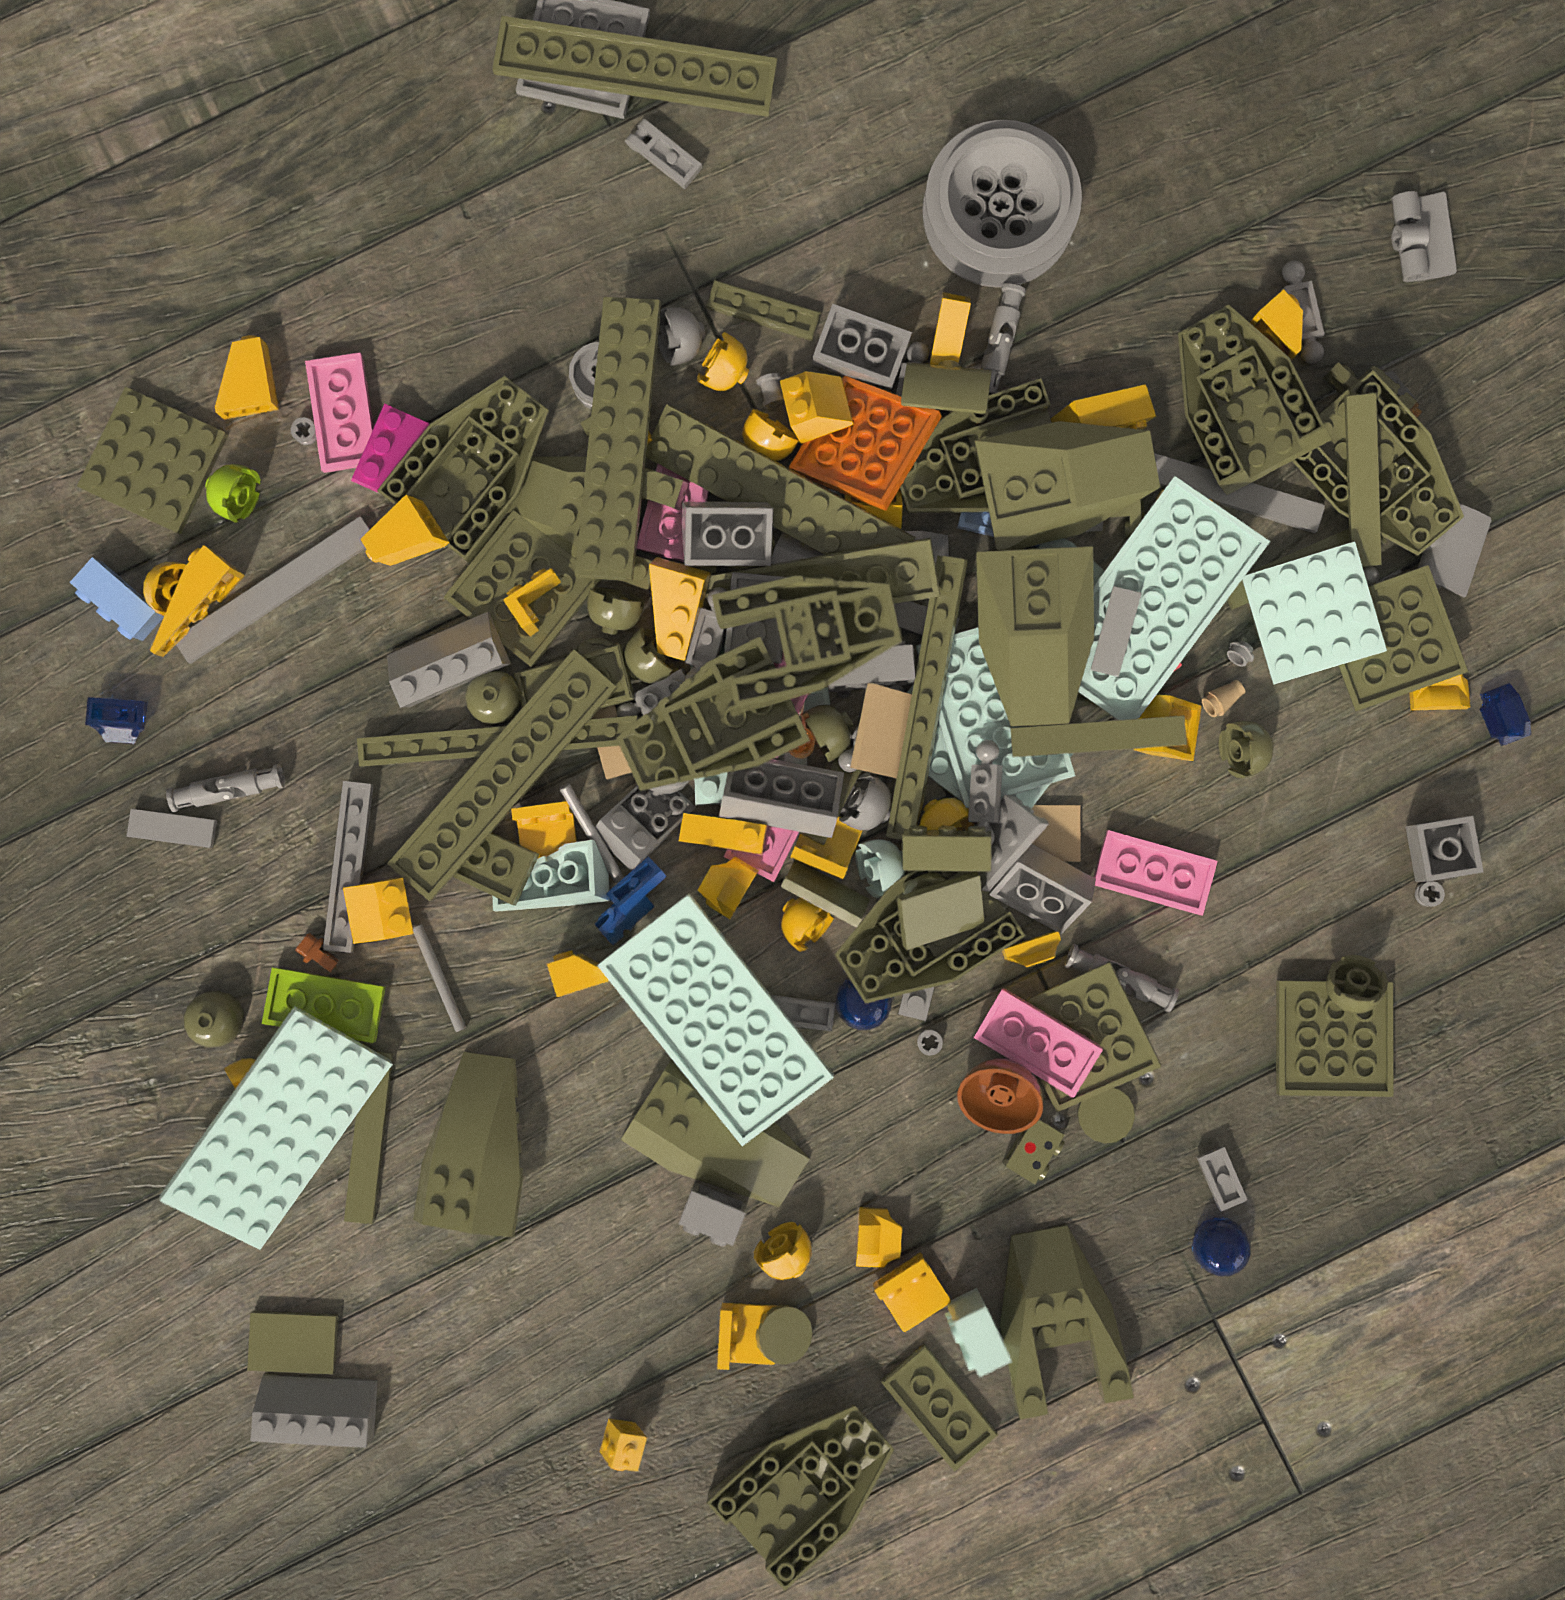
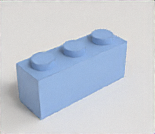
[70,557,164,641]

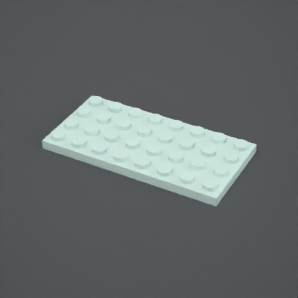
[1078,476,1270,720]
[598,894,834,1146]
[160,1007,392,1250]

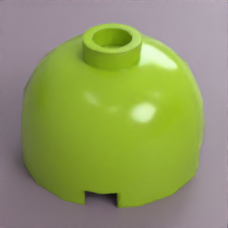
[205,464,261,523]

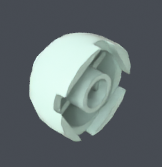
[855,839,906,898]

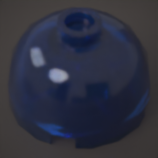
[836,978,892,1030]
[1192,1217,1251,1276]

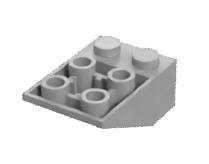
[595,785,696,871]

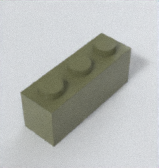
[903,826,991,871]

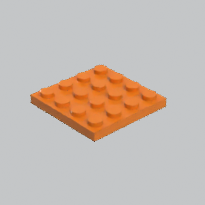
[789,375,942,511]

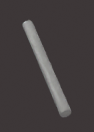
[559,783,624,883]
[413,924,467,1032]

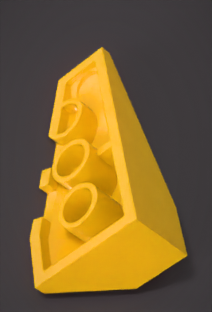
[150,545,245,657]

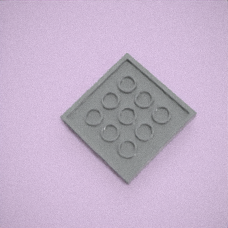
[516,0,650,119]

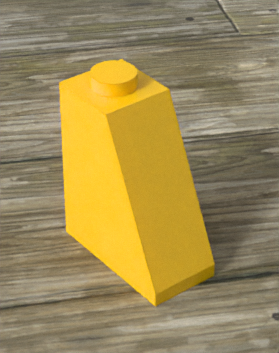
[929,292,971,365]
[215,335,279,420]
[360,495,450,566]

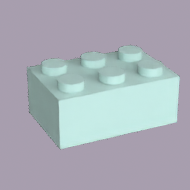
[945,1288,1012,1377]

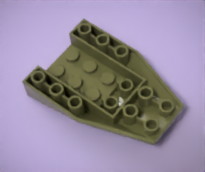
[1178,305,1332,495]
[1293,369,1464,555]
[377,376,549,564]
[900,378,1052,513]
[974,421,1160,551]
[976,547,1094,727]
[835,870,1025,1003]
[707,1405,894,1591]

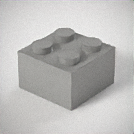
[1405,816,1484,882]
[679,1182,747,1247]

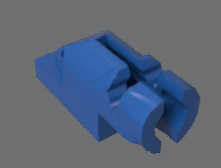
[594,856,667,946]

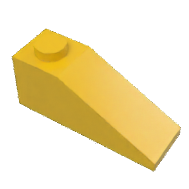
[679,813,767,855]

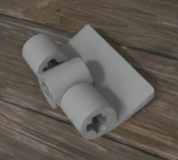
[1392,191,1457,282]
[1417,504,1491,597]

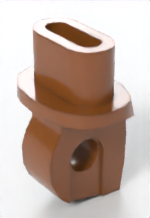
[295,933,339,972]

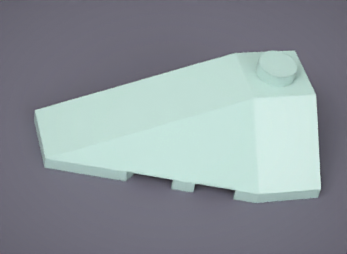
[493,840,610,912]

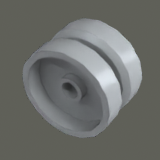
[569,342,599,410]

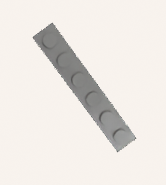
[323,781,374,953]

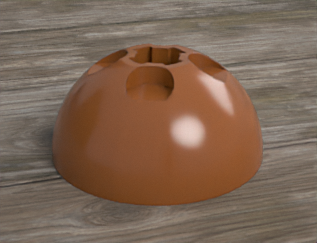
[957,1058,1043,1134]

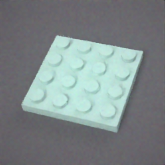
[1242,541,1387,684]

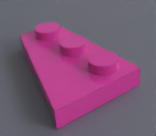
[351,403,430,493]

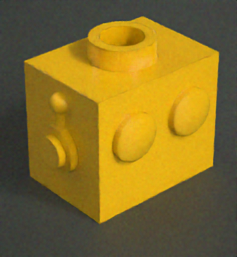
[599,1418,647,1471]

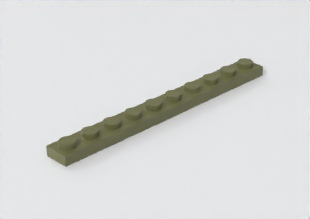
[886,555,968,840]
[357,715,639,767]

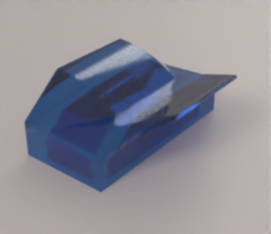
[1479,683,1531,746]
[85,697,148,744]

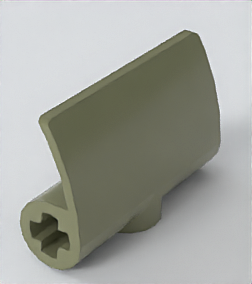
[901,360,992,414]

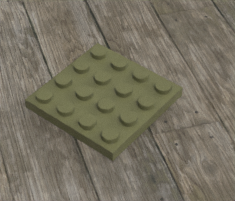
[77,386,229,535]
[443,510,602,668]
[1338,565,1468,712]
[1025,961,1162,1112]
[1276,980,1394,1097]

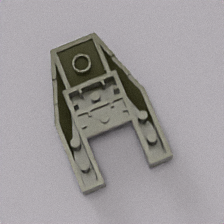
[507,457,689,590]
[712,576,902,713]
[999,1224,1134,1420]

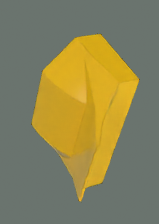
[1409,674,1471,710]
[697,856,759,919]
[1002,931,1061,967]
[856,1207,902,1267]

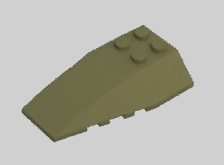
[616,637,810,791]
[413,1052,523,1237]
[621,1059,810,1207]

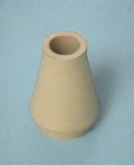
[1202,680,1245,717]

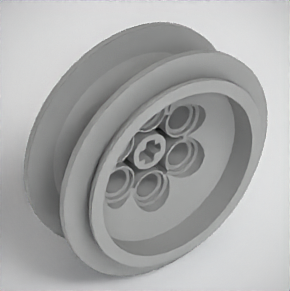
[923,120,1082,288]

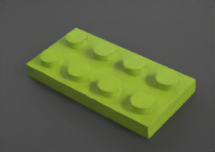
[262,967,386,1043]

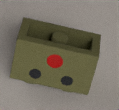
[1002,1119,1065,1184]

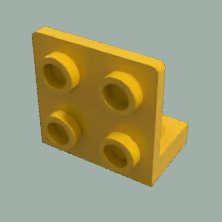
[503,568,561,636]
[511,801,577,862]
[790,816,862,879]
[873,1252,951,1332]
[717,1303,776,1370]

